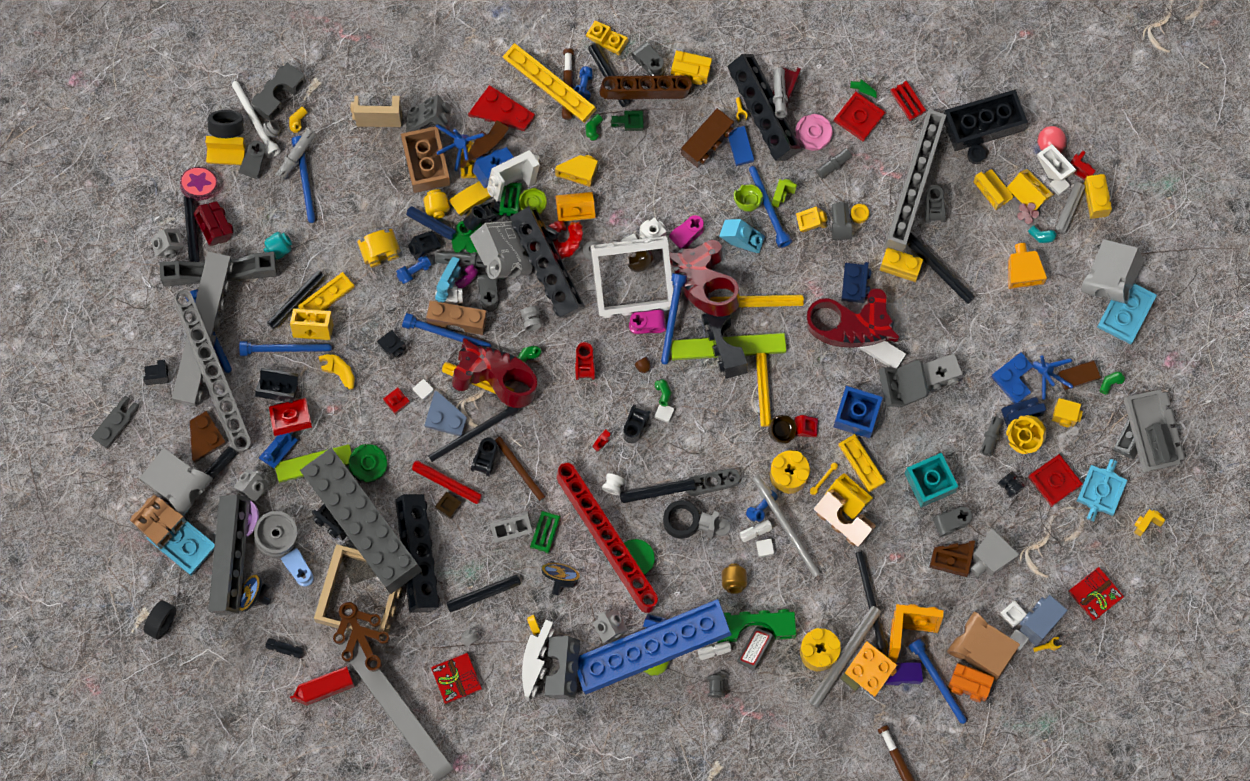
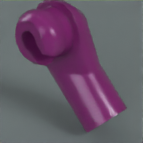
[455,265,478,289]

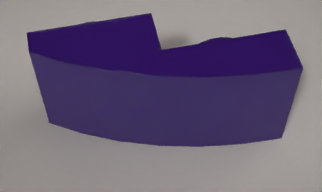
[884,663,923,686]

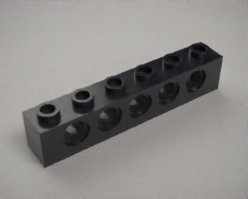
[727,54,802,161]
[510,206,585,318]
[395,494,440,613]

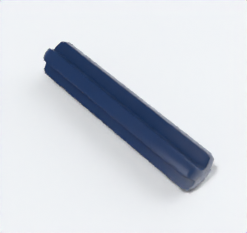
[406,206,456,240]

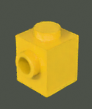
[1051,398,1083,428]

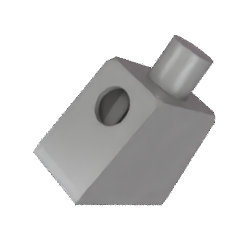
[970,529,1019,577]

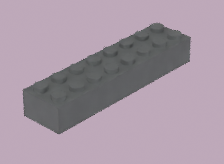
[300,447,422,594]

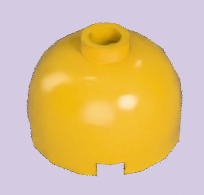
[1006,415,1047,454]

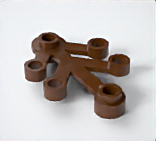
[333,602,390,672]

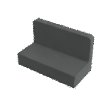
[1145,423,1178,465]

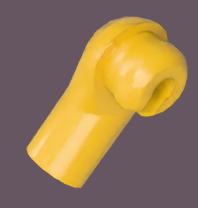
[289,106,308,133]

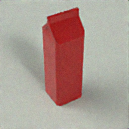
[290,666,354,706]

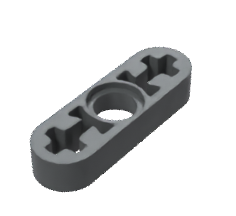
[686,468,740,496]

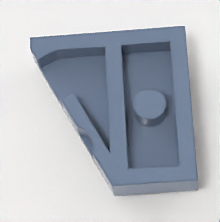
[424,391,467,436]

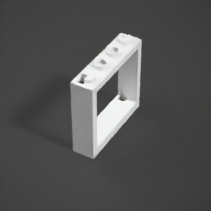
[590,236,673,318]

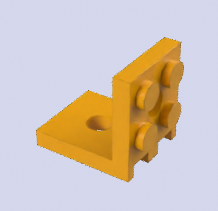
[888,604,944,663]

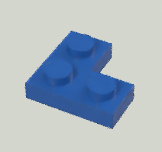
[991,352,1033,404]

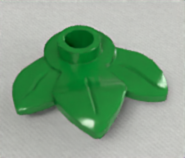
[452,221,478,254]

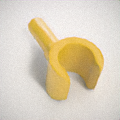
[736,97,748,122]
[1033,637,1062,652]

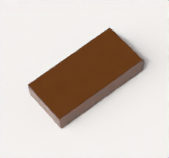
[1058,360,1101,391]

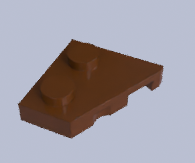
[190,411,226,463]
[929,540,975,577]

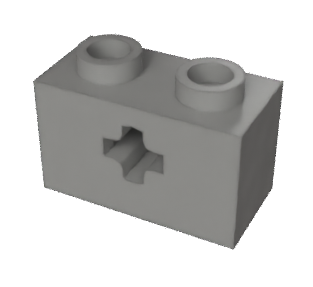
[923,354,963,392]
[490,511,533,543]

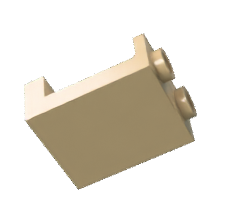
[351,96,402,127]

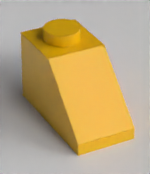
[555,155,598,187]

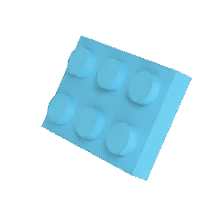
[1097,283,1157,345]
[146,521,215,576]

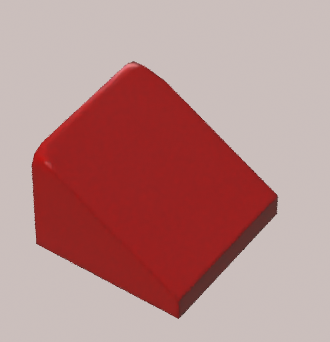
[794,415,818,437]

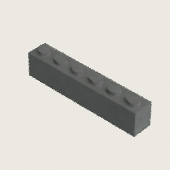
[208,495,250,615]

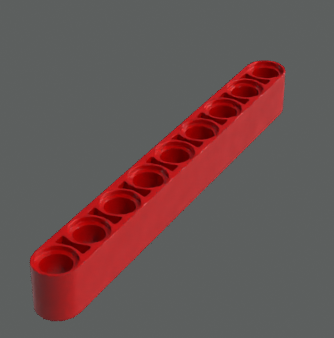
[556,462,658,613]

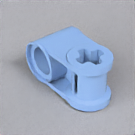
[280,548,314,587]

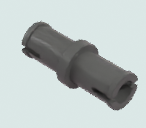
[816,148,852,179]
[980,416,1004,457]

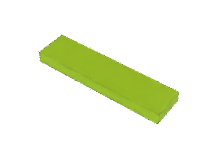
[275,444,352,483]

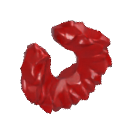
[548,221,583,259]

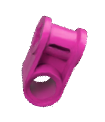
[669,215,704,250]
[629,310,666,334]

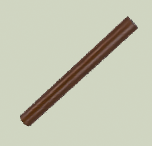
[495,436,545,501]

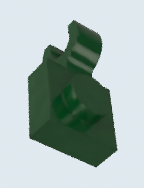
[611,111,644,131]

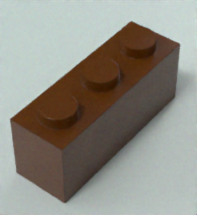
[681,108,734,168]

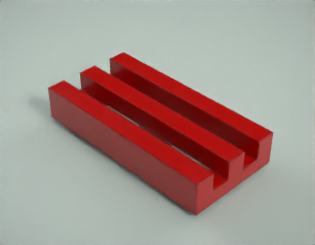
[890,81,926,121]

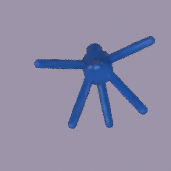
[436,124,484,172]
[1033,355,1073,400]

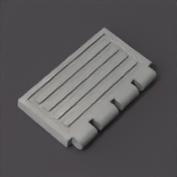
[1123,389,1185,473]

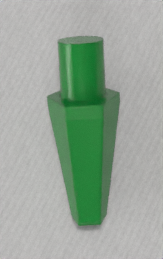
[850,79,877,98]

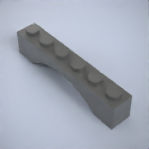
[159,252,277,287]

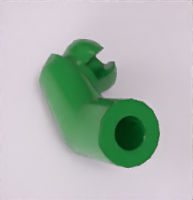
[1099,371,1125,395]

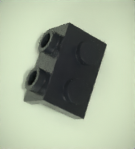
[255,368,299,403]
[312,504,347,541]

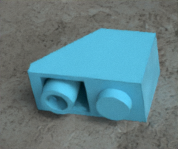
[719,219,765,253]

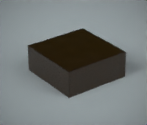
[435,492,462,519]

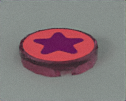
[180,167,218,201]

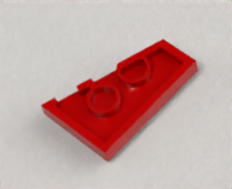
[468,85,535,131]

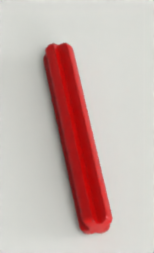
[412,460,482,504]

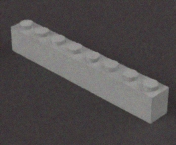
[884,109,946,252]
[172,252,234,407]

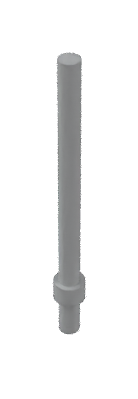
[752,474,821,577]

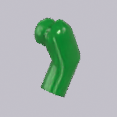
[585,114,603,141]
[517,346,541,363]
[654,379,672,407]

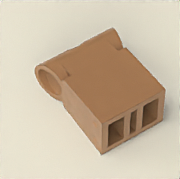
[947,611,1020,682]

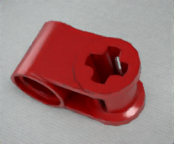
[575,342,595,380]

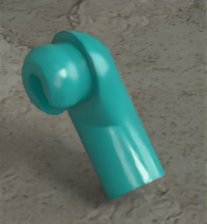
[1027,225,1057,243]

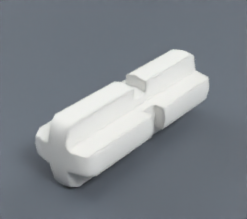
[740,520,772,542]
[698,641,731,660]

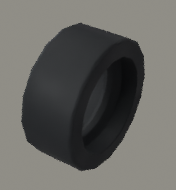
[207,110,244,139]
[663,500,700,539]
[143,600,177,640]

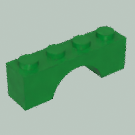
[717,609,796,643]

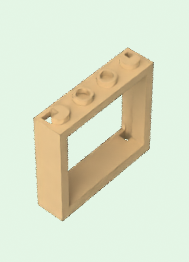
[314,544,402,640]

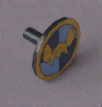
[541,563,580,595]
[240,575,271,612]

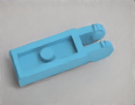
[435,257,461,302]

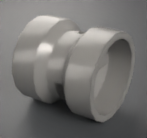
[520,306,543,331]

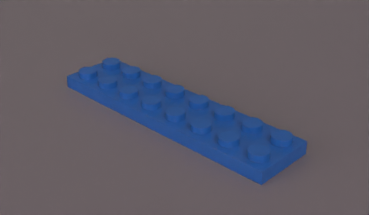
[577,599,732,695]

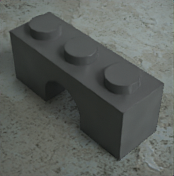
[251,62,306,121]
[544,636,580,699]

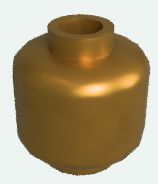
[721,563,747,594]

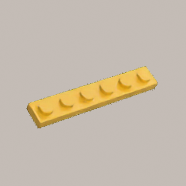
[503,43,597,123]

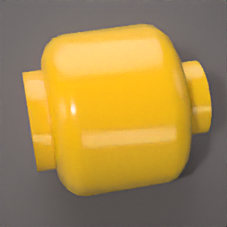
[423,189,450,219]

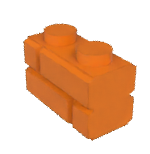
[948,663,994,703]

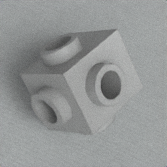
[151,229,184,258]
[234,469,269,502]
[593,610,628,643]

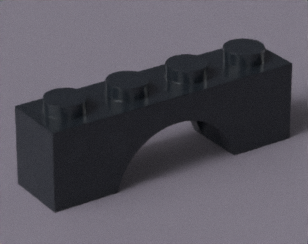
[701,301,748,379]

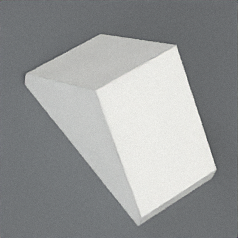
[1037,144,1076,181]

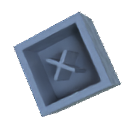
[1019,595,1068,647]

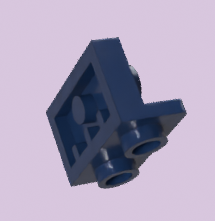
[841,262,872,303]
[1001,397,1046,427]

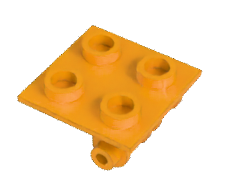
[845,641,897,697]

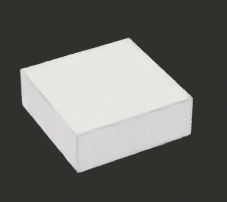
[1000,601,1027,629]

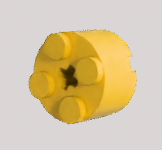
[357,229,401,268]
[770,451,810,494]
[800,628,841,672]

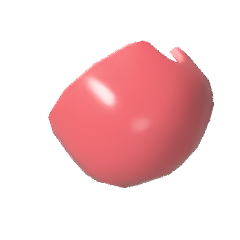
[1037,126,1067,153]

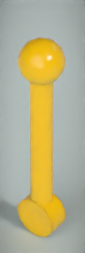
[810,463,838,495]

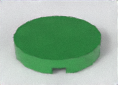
[348,444,387,483]
[616,539,655,576]

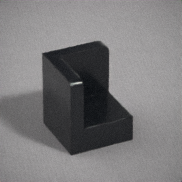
[143,359,169,386]

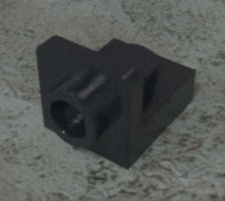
[408,231,441,261]
[377,330,406,360]

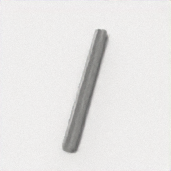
[809,606,881,708]

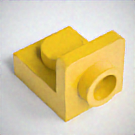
[796,207,828,232]

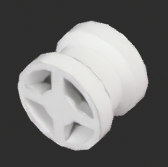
[602,473,625,495]

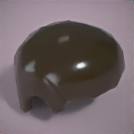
[628,250,655,272]
[768,415,797,444]

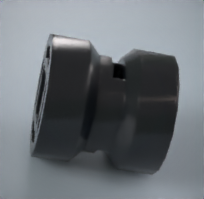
[998,471,1025,498]

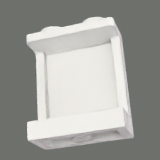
[487,150,540,201]

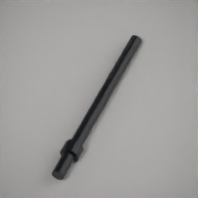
[428,406,523,462]
[855,551,889,657]

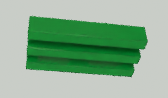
[499,183,522,216]
[530,511,560,554]

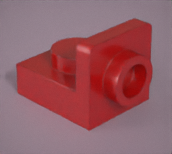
[1070,151,1096,181]

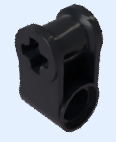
[463,201,500,231]
[623,404,651,444]
[471,437,498,477]

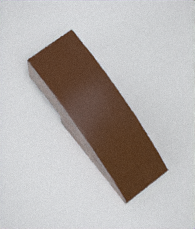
[460,120,509,168]

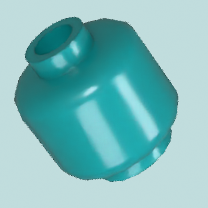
[263,232,293,260]

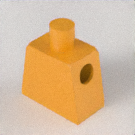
[1008,243,1047,289]

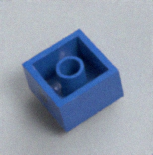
[833,386,883,439]

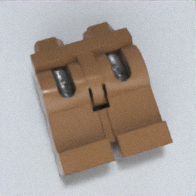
[130,495,187,550]

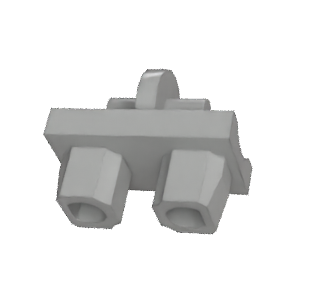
[698,511,730,539]

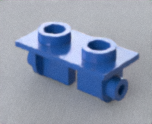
[259,432,298,468]

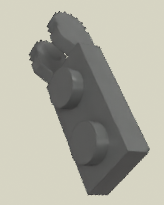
[91,396,139,449]

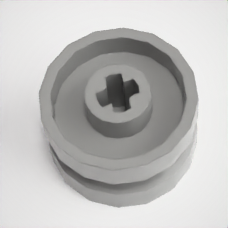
[254,511,297,558]

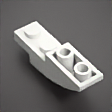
[522,620,555,701]

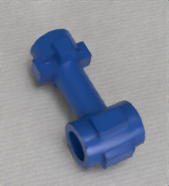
[573,66,593,101]
[396,256,432,284]
[746,490,778,522]

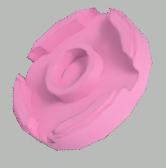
[795,114,833,151]

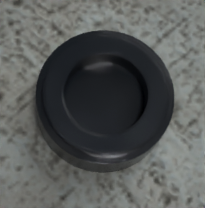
[967,145,986,164]

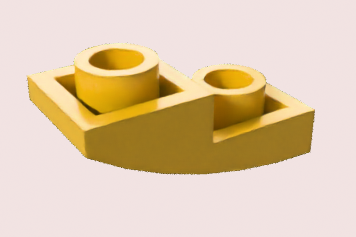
[586,21,629,56]
[449,181,491,216]

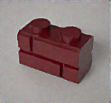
[194,201,233,246]

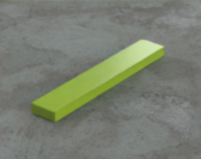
[671,333,786,361]

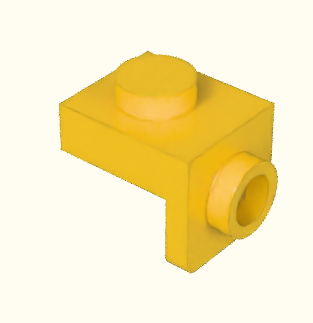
[1134,509,1165,537]

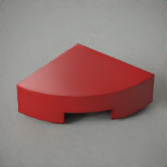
[592,429,611,452]

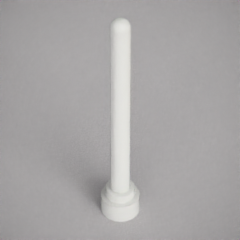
[232,81,281,158]

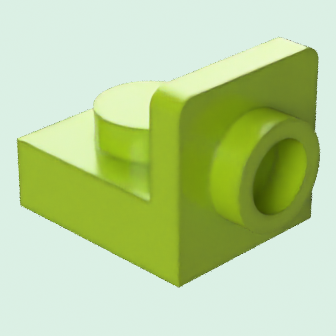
[772,179,797,208]

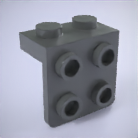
[406,94,451,134]
[879,360,929,408]

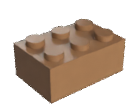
[401,126,450,193]

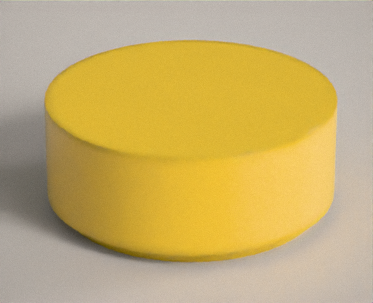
[850,204,869,224]
[527,615,541,635]

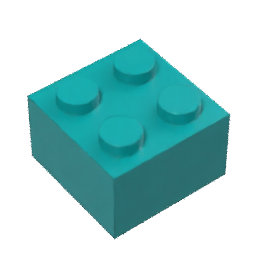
[904,453,958,508]

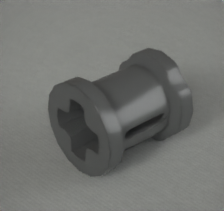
[707,675,725,698]

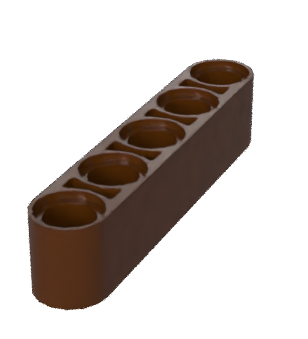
[599,76,692,100]

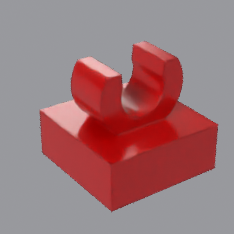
[383,387,410,415]

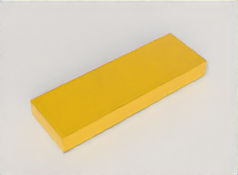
[298,272,355,311]
[838,434,886,493]

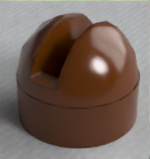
[634,357,651,373]

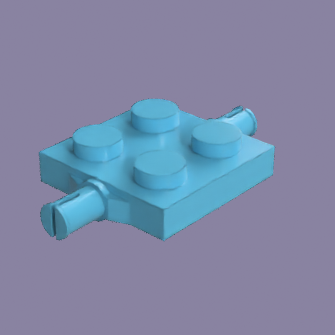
[1077,459,1127,521]

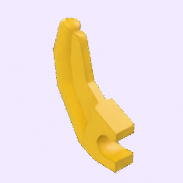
[318,354,355,389]

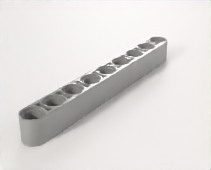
[173,290,251,453]
[335,630,454,781]

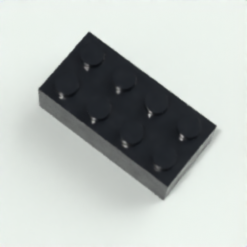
[944,89,1028,151]

